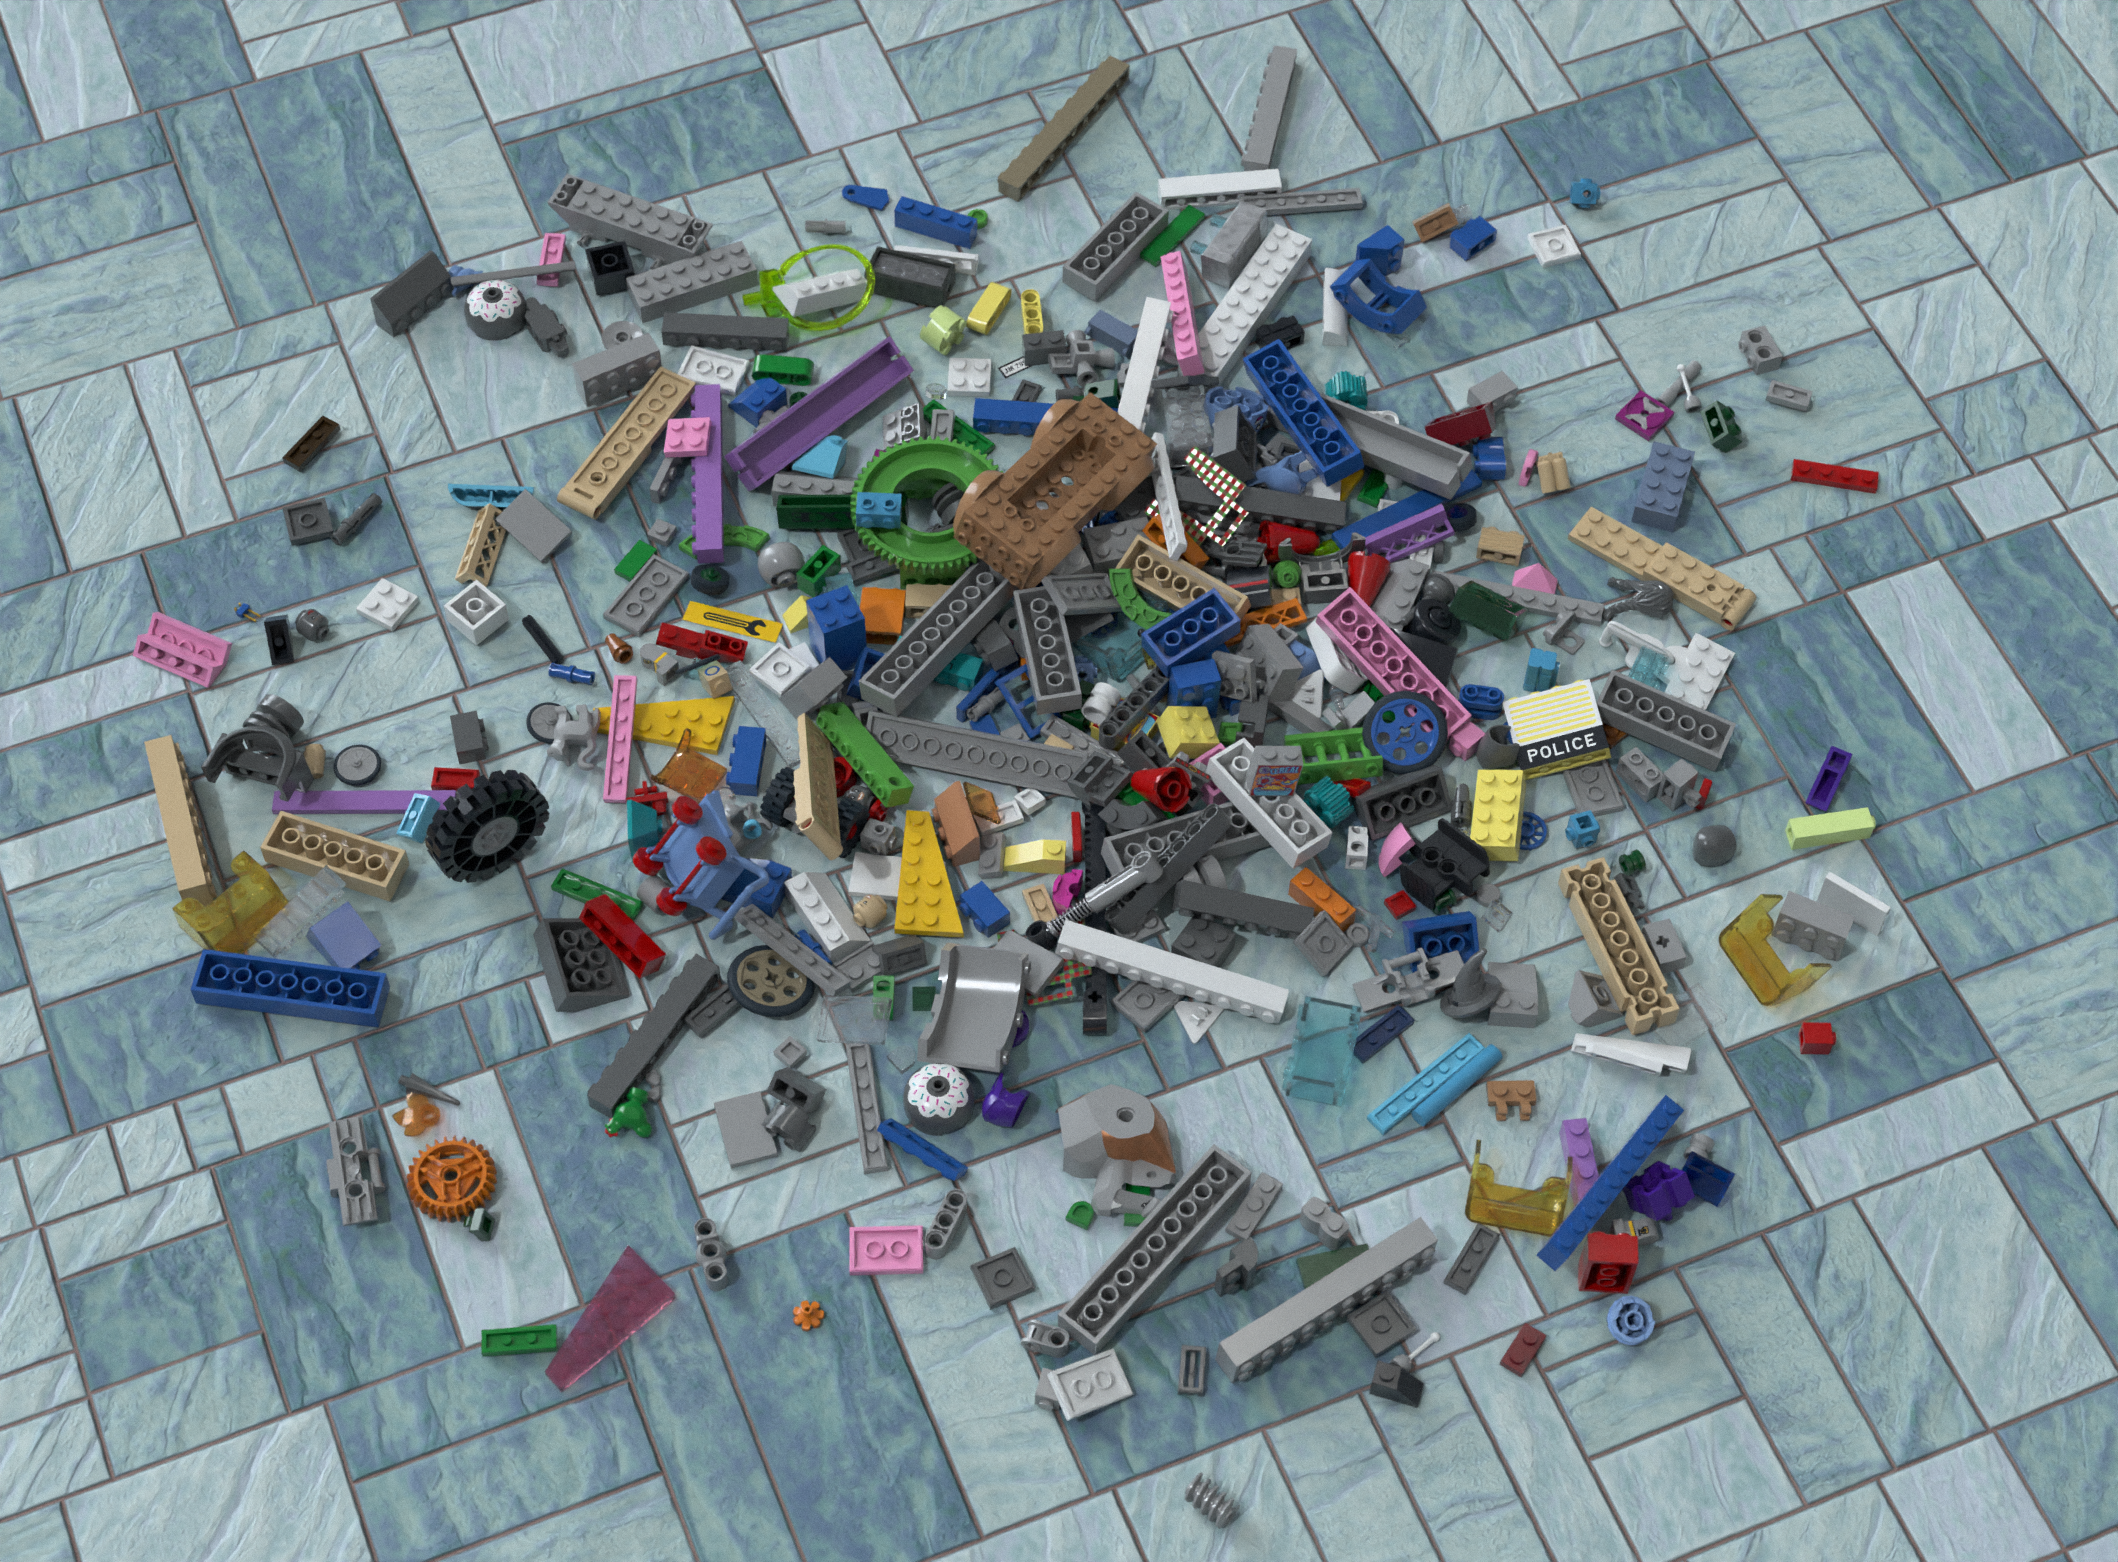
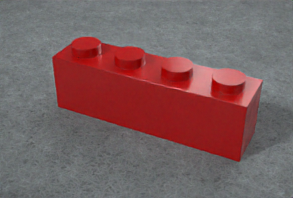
[579,894,666,979]

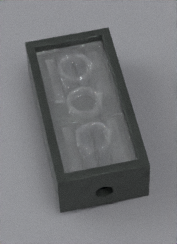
[864,246,956,308]

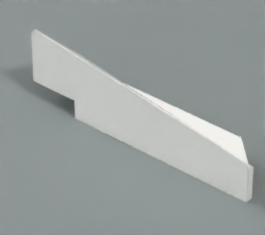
[1571,1033,1691,1077]

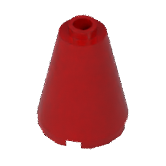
[1257,521,1319,564]
[1348,551,1391,607]
[1131,766,1192,812]

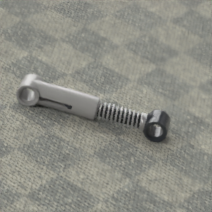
[1025,851,1163,951]

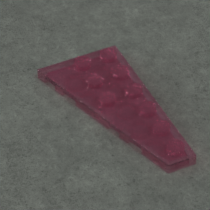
[545,1245,676,1393]

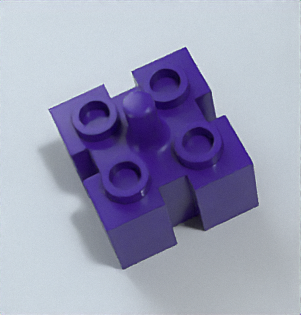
[1623,1161,1695,1221]

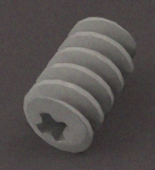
[1184,1472,1240,1528]

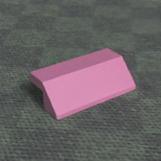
[133,612,232,688]

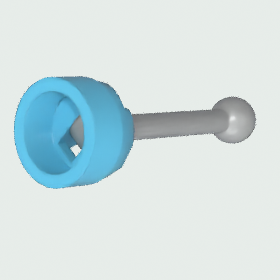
[743,802,762,839]

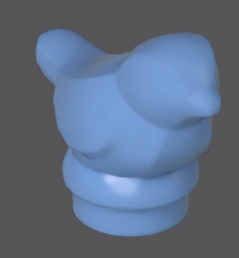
[448,265,483,296]

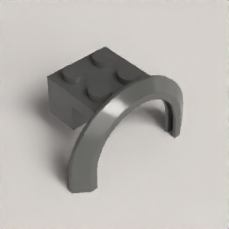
[1278,533,1366,604]

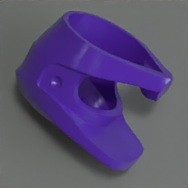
[982,1072,1030,1128]

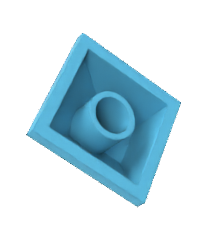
[792,435,848,479]

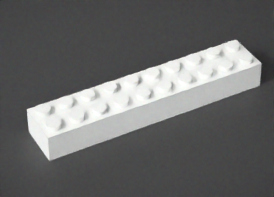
[1178,224,1312,391]

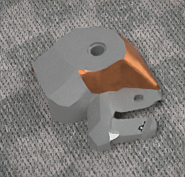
[1055,1084,1176,1218]

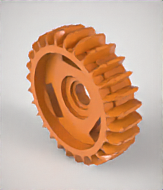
[407,1135,497,1223]

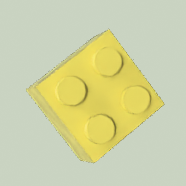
[1157,706,1220,759]

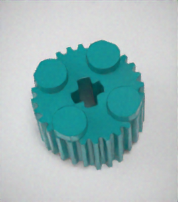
[1324,370,1368,411]
[1303,776,1355,828]

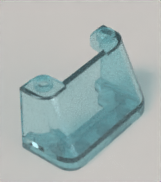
[1072,588,1170,683]

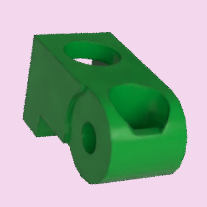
[873,976,895,1020]

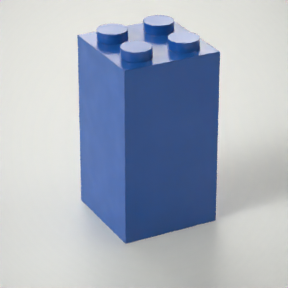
[806,585,867,671]

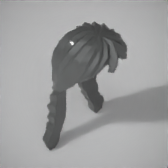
[1602,577,1673,621]

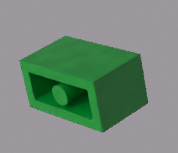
[796,545,841,598]

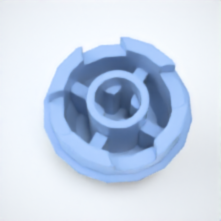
[1606,1296,1655,1345]

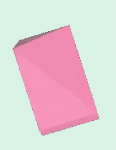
[1512,563,1558,594]

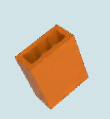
[860,587,906,645]

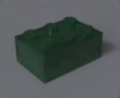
[1449,580,1529,640]

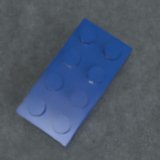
[1141,588,1240,678]

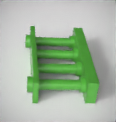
[1284,727,1383,785]

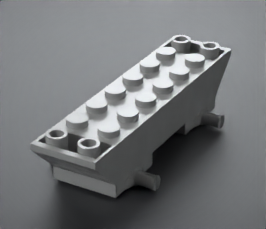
[548,174,713,270]

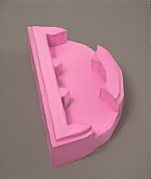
[1518,449,1538,487]

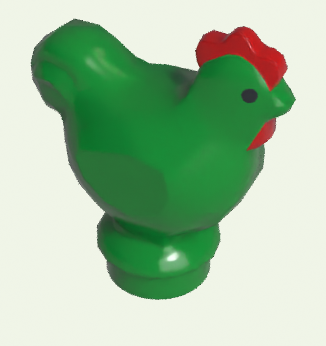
[604,1088,652,1138]

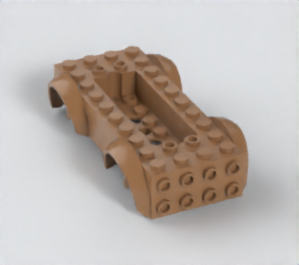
[953,392,1157,590]

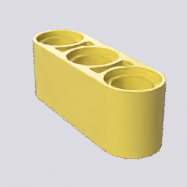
[966,282,1012,335]
[1021,289,1043,334]

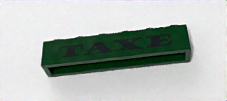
[776,494,909,530]

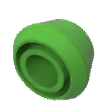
[1272,560,1302,589]

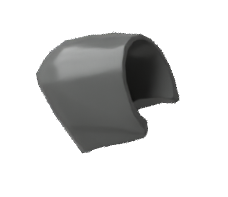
[1476,725,1520,769]
[1692,825,1736,867]

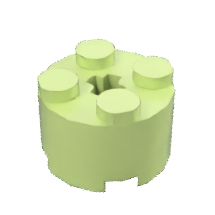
[920,305,967,356]

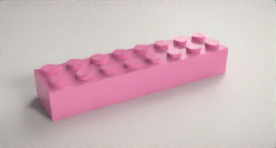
[1316,587,1472,741]

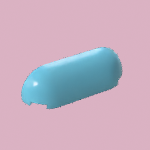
[448,484,535,508]

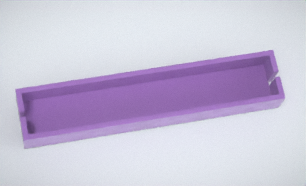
[724,336,914,491]

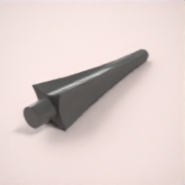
[398,1073,460,1106]

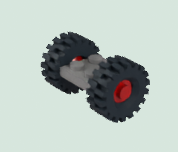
[760,767,870,859]

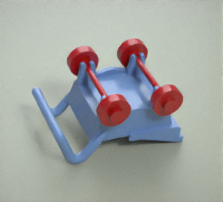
[633,790,769,940]

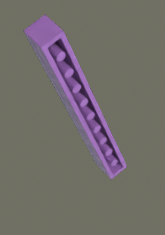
[691,384,724,564]

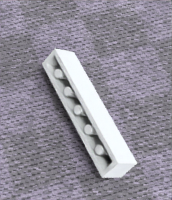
[1158,169,1282,210]

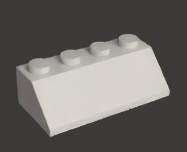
[772,269,868,317]
[784,872,871,963]

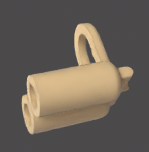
[1535,452,1571,493]

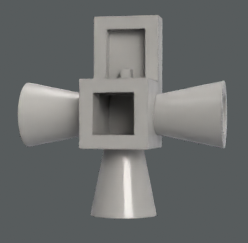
[1048,330,1115,387]

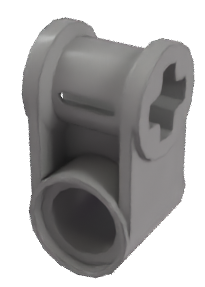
[1020,1319,1070,1358]

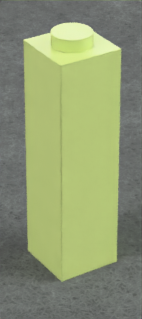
[1785,807,1876,850]

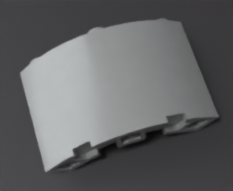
[917,943,1031,1072]

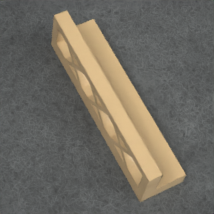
[455,503,506,587]

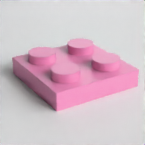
[664,417,712,458]

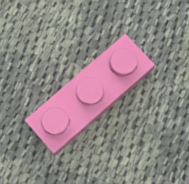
[537,233,566,287]

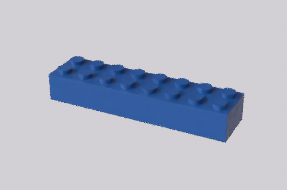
[1242,339,1364,487]
[190,949,390,1028]

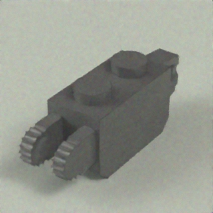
[525,297,569,357]

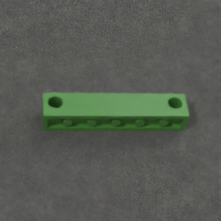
[816,702,914,808]

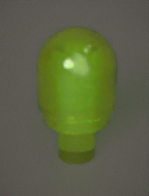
[1314,538,1340,556]

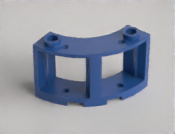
[1330,258,1427,334]

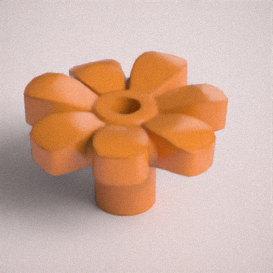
[793,1300,824,1331]

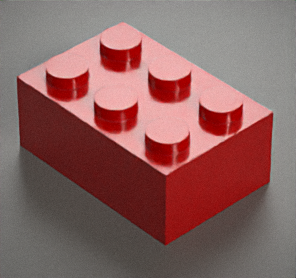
[1578,1231,1638,1294]

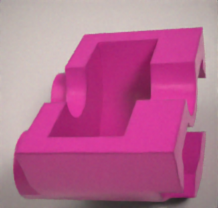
[1052,869,1083,917]

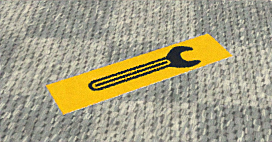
[682,601,783,643]

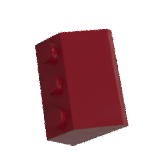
[1424,401,1496,446]

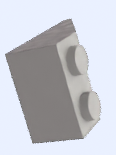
[1488,962,1538,1028]

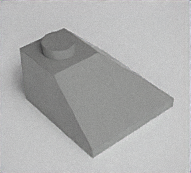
[1568,970,1624,1027]

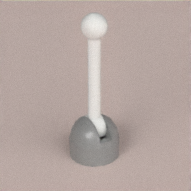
[1677,364,1702,413]
[1390,1332,1440,1372]

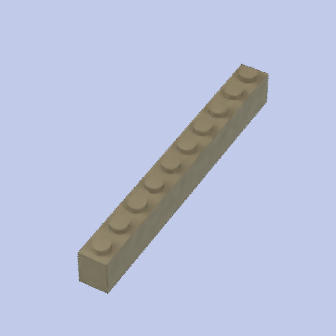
[997,55,1130,202]

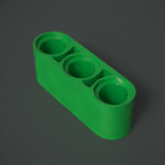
[752,354,814,386]

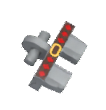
[1166,751,1211,791]

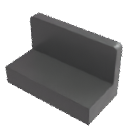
[871,935,927,976]

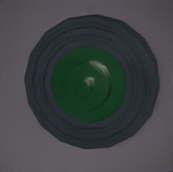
[690,564,730,595]

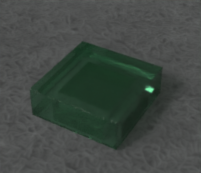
[912,986,936,1011]

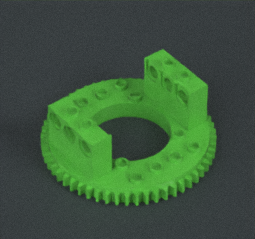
[850,436,1003,590]

